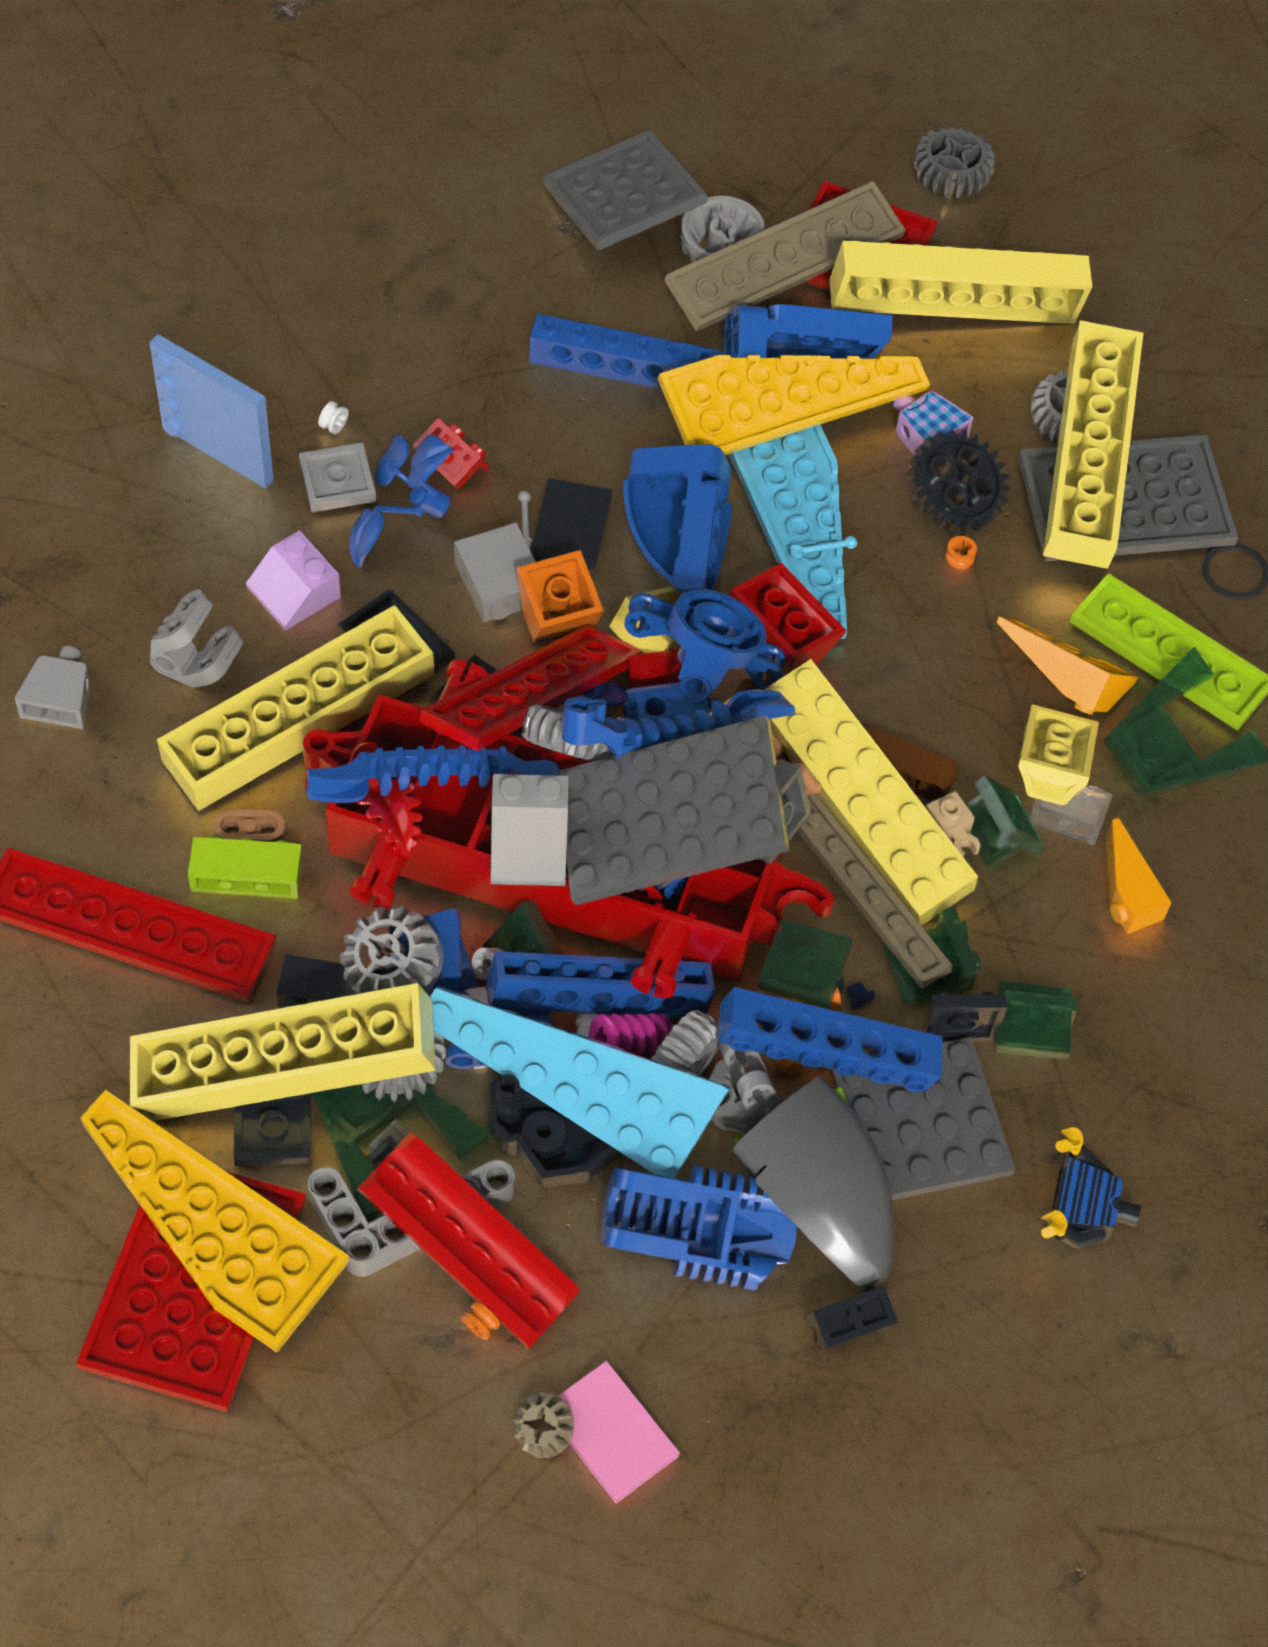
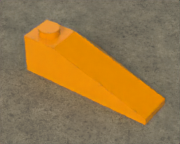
[997,616,1138,715]

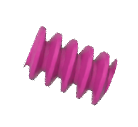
[588,1013,672,1059]

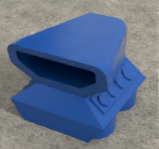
[388,908,478,997]

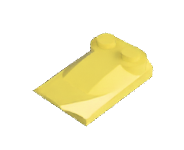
[1018,704,1099,805]

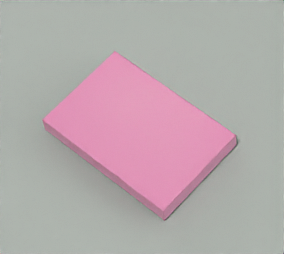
[559,1361,680,1504]

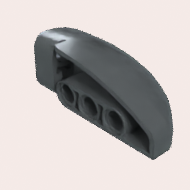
[733,1076,895,1292]

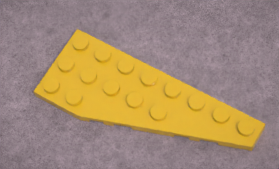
[658,355,930,455]
[81,1090,350,1353]

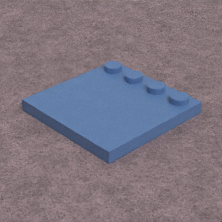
[149,334,274,489]

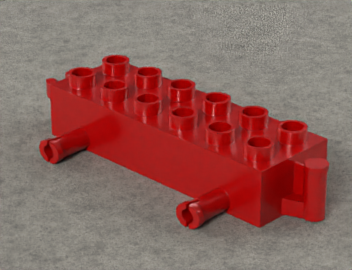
[303,660,834,998]

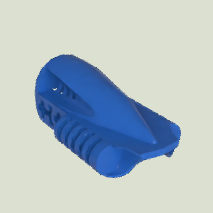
[600,1165,797,1291]

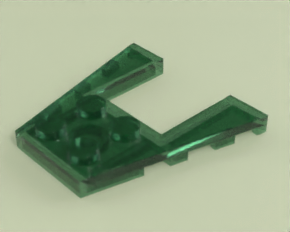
[1103,647,1268,797]
[312,1084,490,1222]

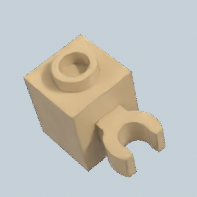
[925,791,980,858]

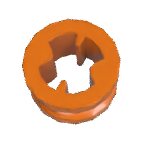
[945,536,977,569]
[461,1302,500,1341]

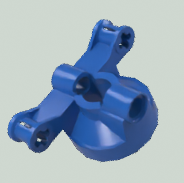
[624,589,786,703]

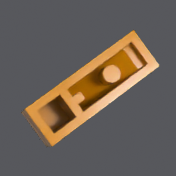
[1106,818,1171,934]

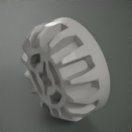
[680,196,765,263]
[340,905,444,994]

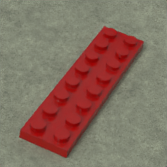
[419,624,643,751]
[0,848,277,1003]

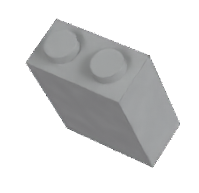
[454,523,536,623]

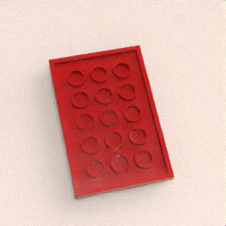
[76,1171,307,1413]

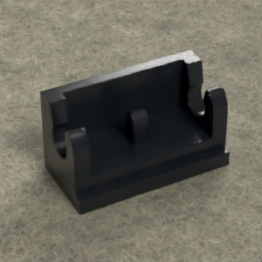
[805,1286,898,1350]

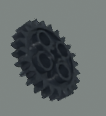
[906,429,1010,534]

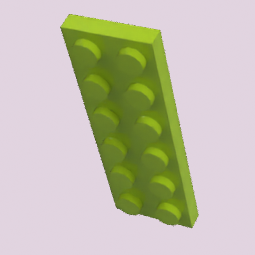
[1069,573,1268,731]

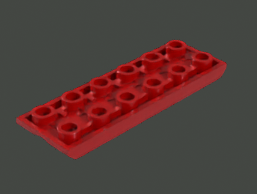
[357,1132,580,1349]

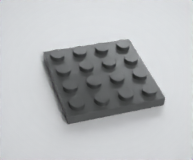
[542,130,707,251]
[830,1037,1016,1200]

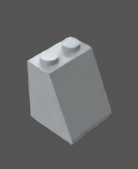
[491,774,568,886]

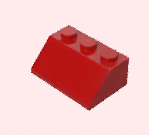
[729,563,846,677]

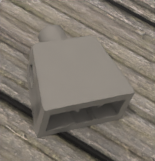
[15,646,91,729]

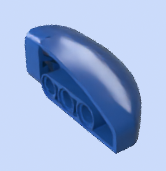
[724,304,893,359]
[623,444,733,594]

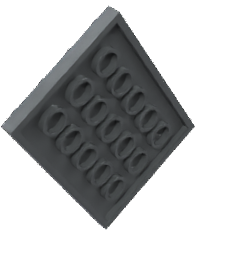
[1018,434,1238,562]
[560,715,789,905]

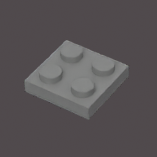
[298,442,376,513]

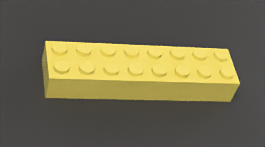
[829,240,1093,324]
[1043,320,1143,569]
[157,605,435,811]
[764,659,978,926]
[130,983,436,1121]

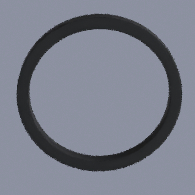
[1203,544,1268,600]

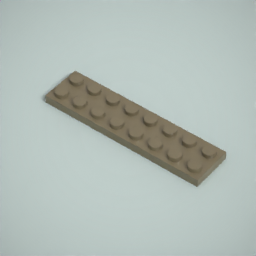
[664,181,906,332]

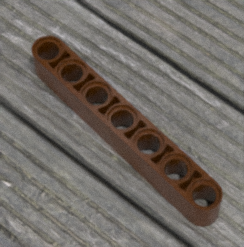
[734,679,959,801]

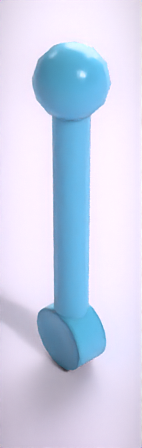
[790,536,857,559]

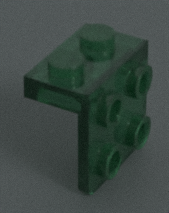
[883,907,981,1004]

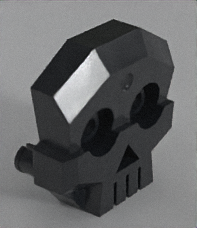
[488,1030,623,1188]

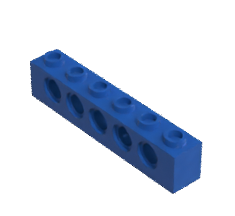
[529,314,724,389]
[487,951,716,1018]
[718,987,943,1092]

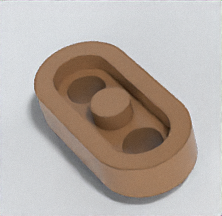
[213,809,286,842]

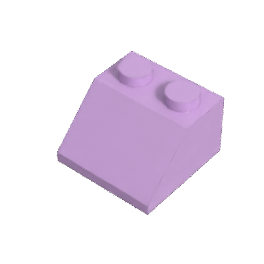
[246,530,341,631]

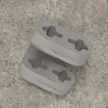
[150,589,243,688]
[709,1043,781,1135]

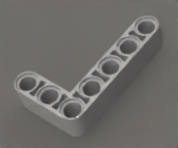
[308,1160,515,1277]

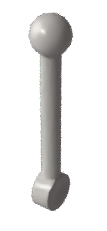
[518,491,533,550]

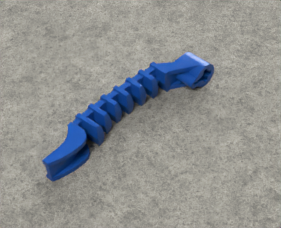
[561,689,795,758]
[306,746,561,803]

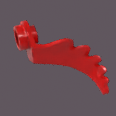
[350,742,423,858]

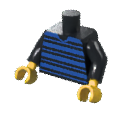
[1041,1127,1141,1250]

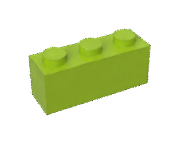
[188,835,303,899]

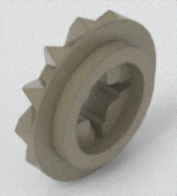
[512,1393,574,1458]

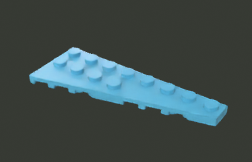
[430,987,731,1178]

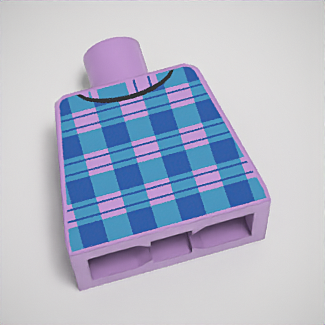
[893,392,973,455]

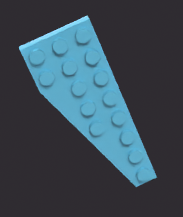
[729,425,847,639]

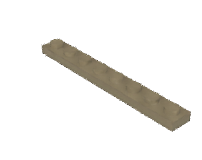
[788,762,952,989]

